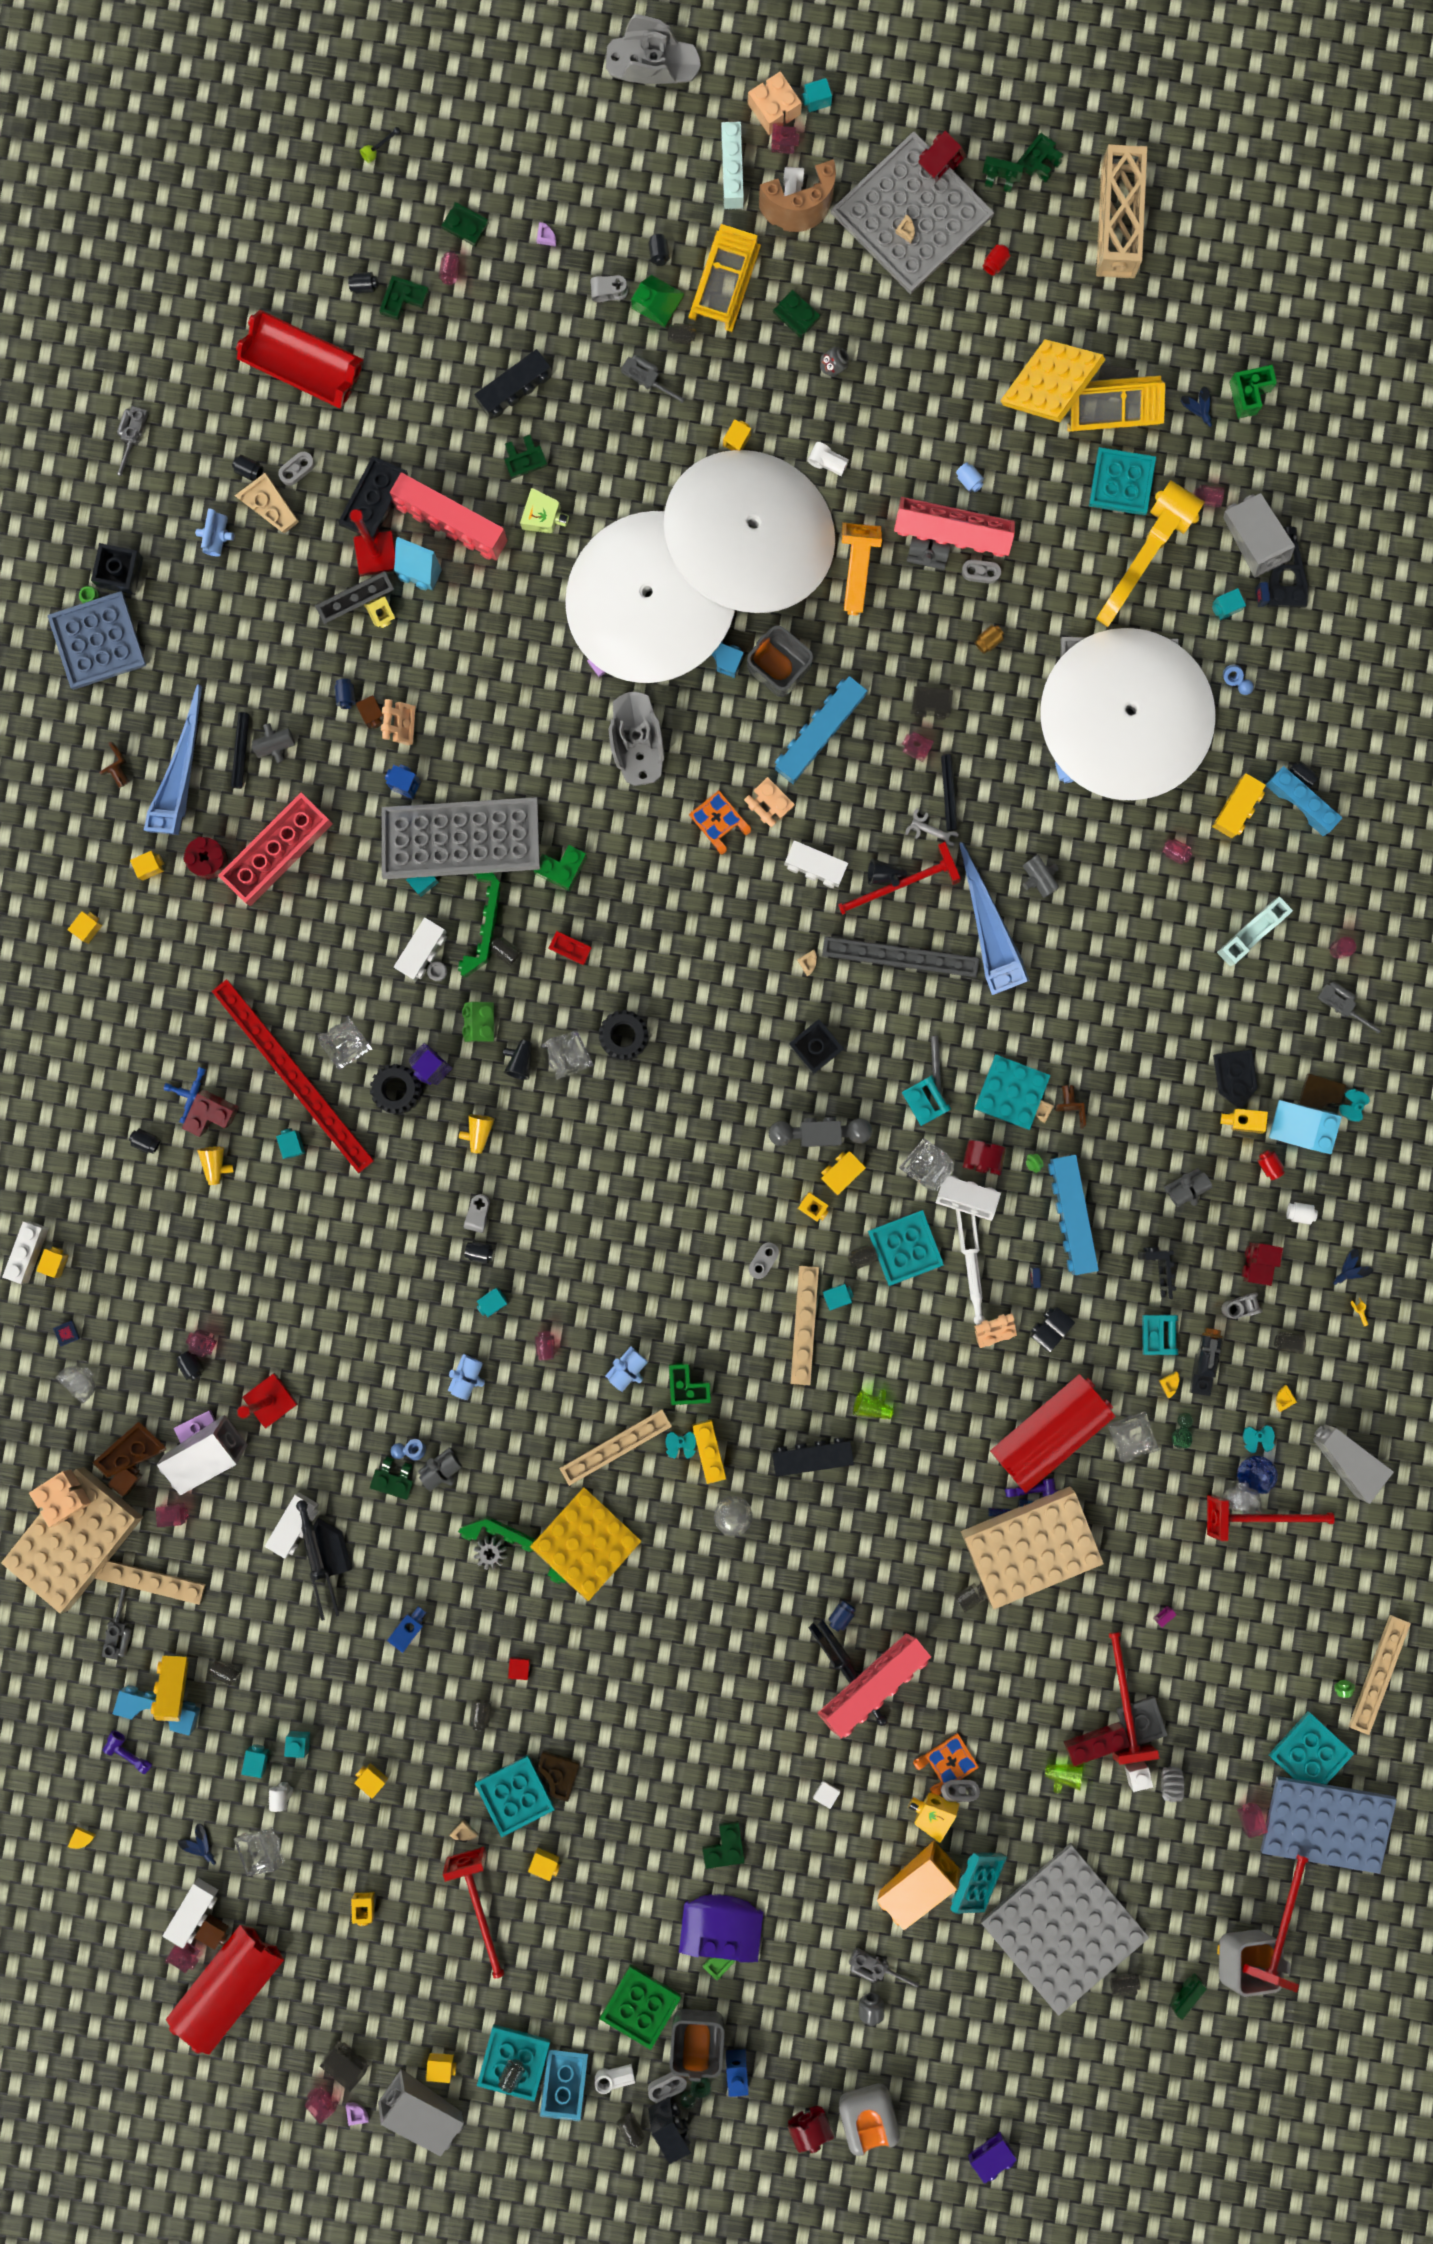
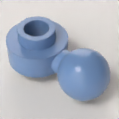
[1223,664,1254,695]
[390,1439,426,1460]

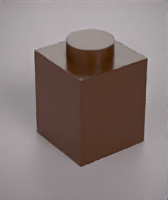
[355,695,384,729]
[108,1465,143,1497]
[194,1914,229,1950]

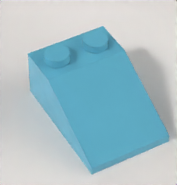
[394,537,442,591]
[1269,1100,1342,1154]
[540,2050,588,2121]

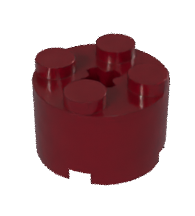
[183,837,228,879]
[962,1140,1006,1176]
[787,2106,835,2154]

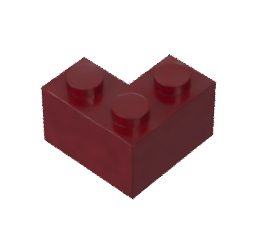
[918,131,966,183]
[182,1090,239,1137]
[1242,1243,1283,1286]

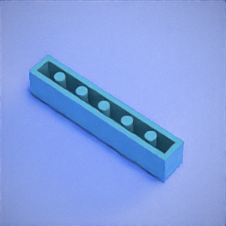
[775,676,867,784]
[1048,1155,1099,1275]

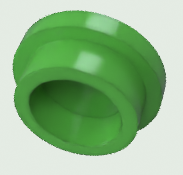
[79,586,99,603]
[1026,1154,1044,1173]
[1334,1680,1355,1698]

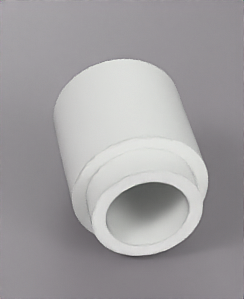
[1286,1202,1318,1225]

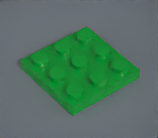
[599,1964,681,2050]

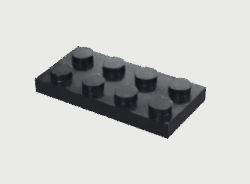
[338,456,408,540]

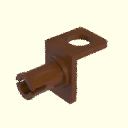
[99,742,130,788]
[1055,1085,1086,1129]

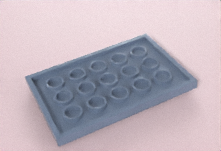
[1261,1776,1397,1874]

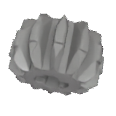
[474,1536,507,1570]
[1161,1767,1184,1802]

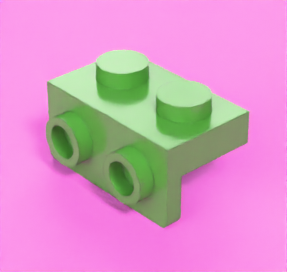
[462,1002,494,1042]

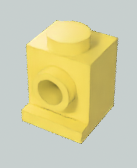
[364,596,395,628]

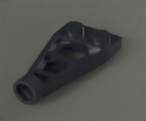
[1267,526,1308,608]

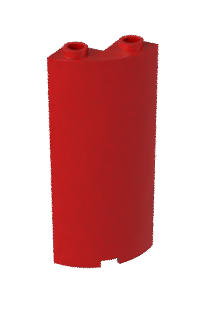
[236,310,364,409]
[990,1374,1116,1493]
[166,1924,284,2055]

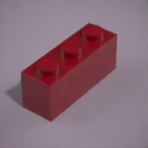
[1064,1722,1130,1766]

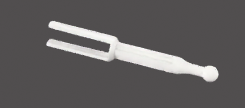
[956,1210,985,1325]

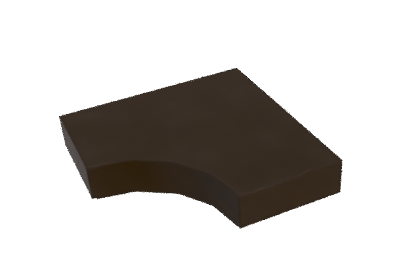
[1298,1074,1346,1109]
[536,1750,580,1802]

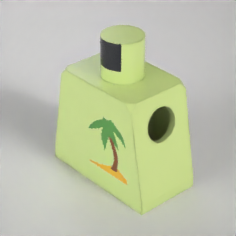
[520,488,569,533]

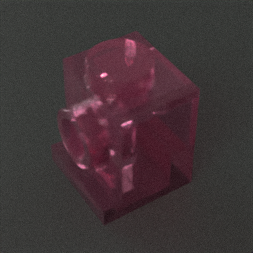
[771,124,799,154]
[902,732,934,762]
[165,1942,200,1973]
[305,2087,339,2124]

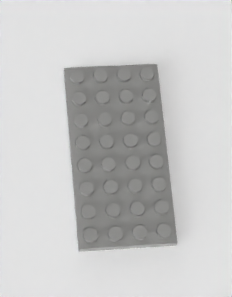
[382,797,540,879]

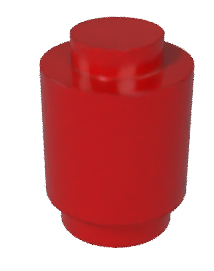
[983,244,1010,276]
[1257,1150,1285,1180]

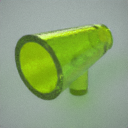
[853,1389,893,1419]
[1045,1764,1084,1793]

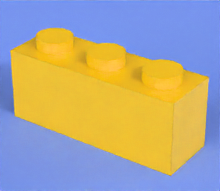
[1212,773,1266,838]
[692,1419,726,1484]
[151,1656,189,1722]

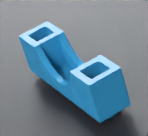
[712,641,744,678]
[1265,766,1342,836]
[113,1685,200,1736]

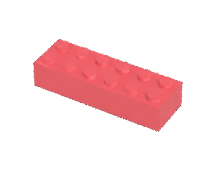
[390,472,508,561]
[894,497,1015,557]
[218,793,333,906]
[818,1634,931,1738]

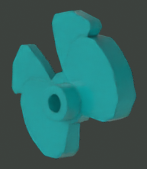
[1339,1089,1370,1122]
[1243,1425,1275,1453]
[665,1431,696,1459]

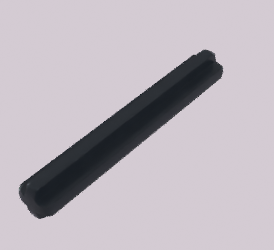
[231,712,249,789]
[941,754,957,831]

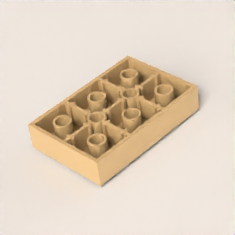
[1,1467,143,1614]
[961,1486,1103,1610]

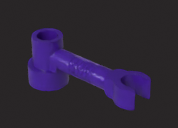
[1005,1478,1058,1498]
[103,1731,152,1774]

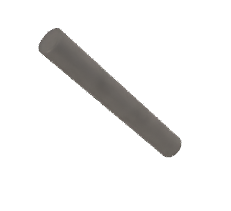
[931,1036,941,1093]

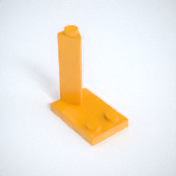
[842,522,882,615]

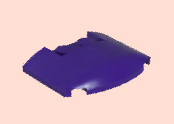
[679,1894,763,1962]

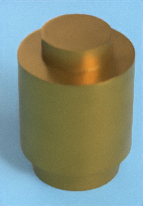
[974,625,1004,654]

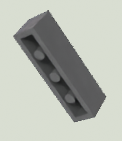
[315,571,394,624]

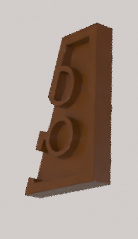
[93,1422,166,1478]

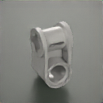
[590,275,628,302]
[464,1194,490,1233]
[1221,1292,1263,1319]

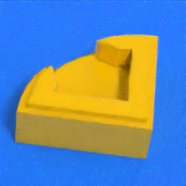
[1159,1372,1180,1398]
[1276,1385,1297,1412]
[68,1827,96,1849]

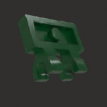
[1017,133,1064,183]
[982,156,1024,193]
[504,434,548,479]
[370,1457,414,1500]

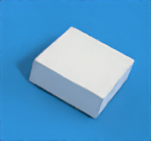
[813,1780,840,1809]

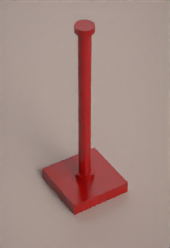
[350,510,395,577]
[838,842,960,915]
[237,1373,298,1429]
[1207,1495,1335,1541]
[1109,1632,1159,1765]
[443,1846,505,1979]
[1242,1855,1309,1993]

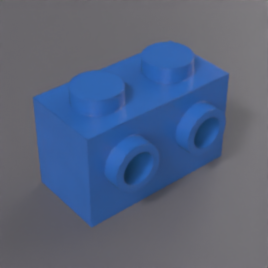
[385,764,421,799]

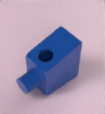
[387,1606,428,1653]
[726,2049,749,2097]

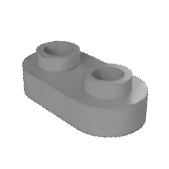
[279,452,314,486]
[962,560,1001,584]
[749,1242,779,1279]
[941,1780,980,1802]
[648,2072,686,2102]

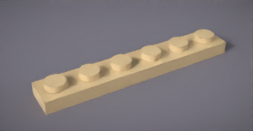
[791,1266,819,1385]
[559,1409,672,1486]
[95,1560,206,1605]
[1349,1615,1411,1735]

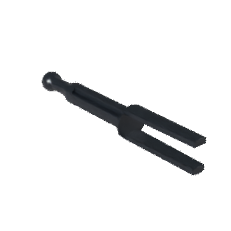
[296,1500,339,1621]
[808,1620,888,1726]

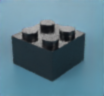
[91,543,143,595]
[788,1019,844,1075]
[648,2097,692,2165]

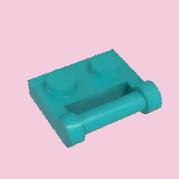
[902,1075,951,1126]
[1142,1315,1179,1355]

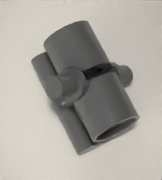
[907,536,951,570]
[251,723,295,763]
[1022,855,1059,898]
[1164,1168,1212,1207]
[418,1447,462,1492]

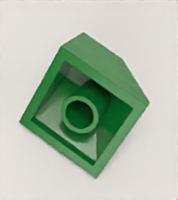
[631,275,684,327]

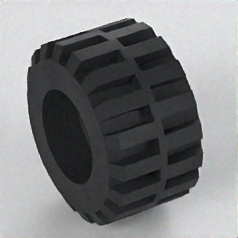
[599,1010,649,1061]
[370,1064,422,1114]

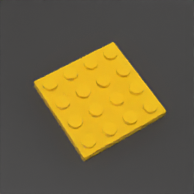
[1000,339,1106,422]
[530,1487,641,1601]

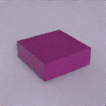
[1153,1606,1176,1628]

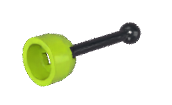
[360,127,401,164]

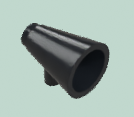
[867,859,907,887]
[503,1040,532,1080]

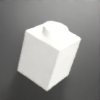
[1125,1762,1153,1792]

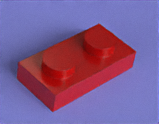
[548,931,592,966]

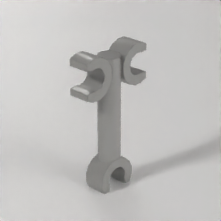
[905,809,959,847]

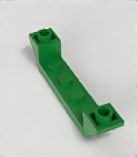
[458,873,501,978]
[458,1516,566,1584]

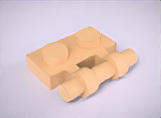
[381,699,416,745]
[744,777,795,828]
[974,1313,1017,1348]

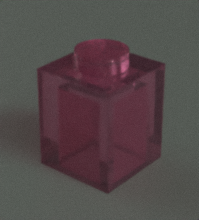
[156,1503,188,1527]
[1237,1803,1268,1838]

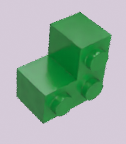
[1229,365,1277,419]
[534,845,587,892]
[669,1363,711,1405]

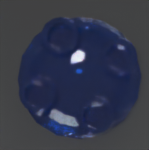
[1237,1456,1278,1494]

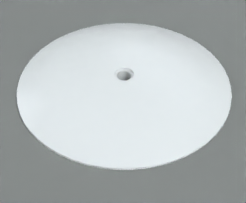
[664,450,835,613]
[566,511,735,683]
[1041,628,1215,800]

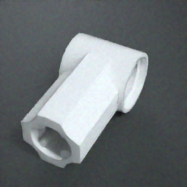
[784,167,804,196]
[807,442,849,476]
[269,1782,293,1812]
[595,2064,635,2094]

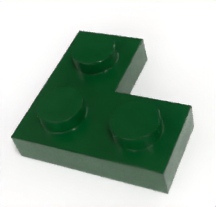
[379,275,429,320]
[702,1821,745,1869]

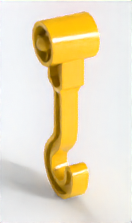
[1095,480,1205,627]

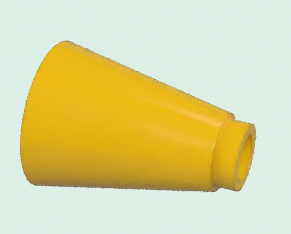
[459,1114,495,1154]
[197,1146,233,1185]

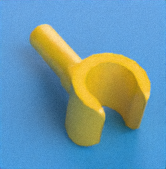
[1351,1298,1368,1326]

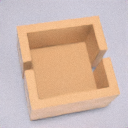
[748,71,802,135]
[29,1470,91,1527]

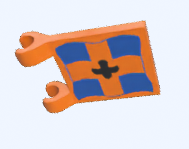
[689,790,751,855]
[913,1733,979,1796]

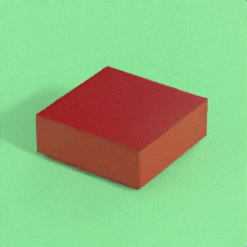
[508,1657,530,1680]

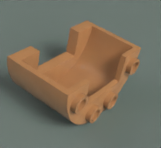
[759,159,836,232]

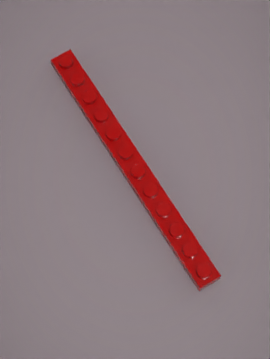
[211,979,374,1173]

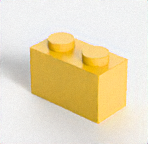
[820,1151,866,1195]

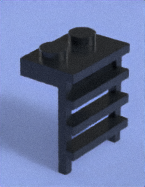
[1138,1247,1176,1299]

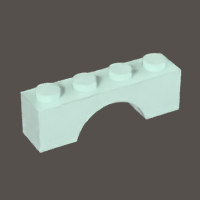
[721,122,743,209]
[1217,896,1293,966]

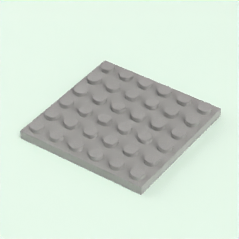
[831,131,994,295]
[980,1843,1149,2016]

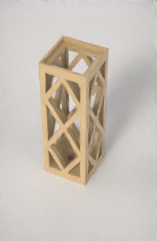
[1096,145,1147,278]

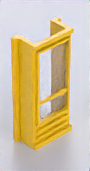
[688,224,761,332]
[1067,375,1165,432]

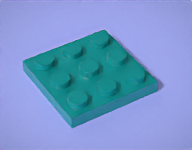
[1089,447,1156,516]
[974,1054,1051,1130]
[867,1210,944,1286]
[1269,1711,1354,1785]
[475,1754,555,1838]
[950,1853,1007,1914]
[477,2024,550,2102]

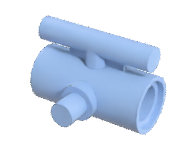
[196,509,235,557]
[605,1346,648,1392]
[448,1354,485,1400]

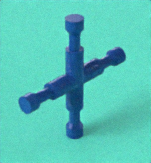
[164,1067,206,1124]

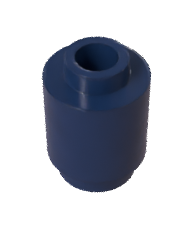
[334,679,356,709]
[828,1600,856,1632]

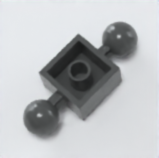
[769,1117,872,1147]

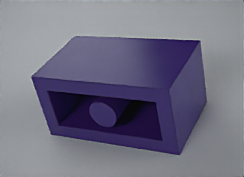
[968,2132,1017,2184]

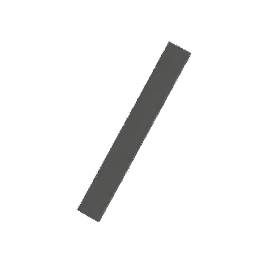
[822,936,979,978]

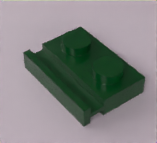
[441,202,489,247]
[773,290,820,338]
[1170,1973,1207,2020]

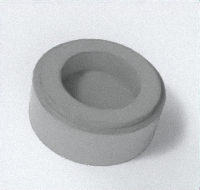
[427,961,447,982]

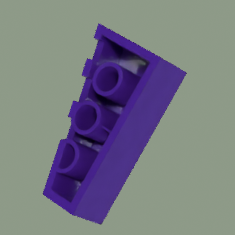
[408,1042,453,1085]

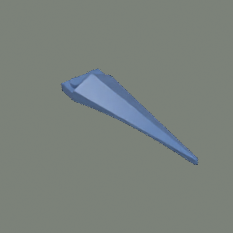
[144,684,202,835]
[959,842,1030,995]

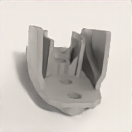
[606,14,701,84]
[608,692,664,786]

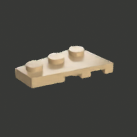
[235,473,299,533]

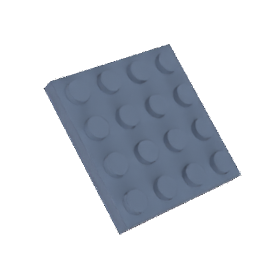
[47,591,147,690]

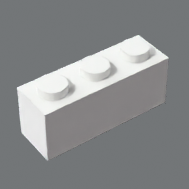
[785,841,848,888]
[394,917,447,981]
[935,1175,1001,1221]
[2,1221,49,1284]
[264,1492,319,1558]
[163,1878,218,1949]

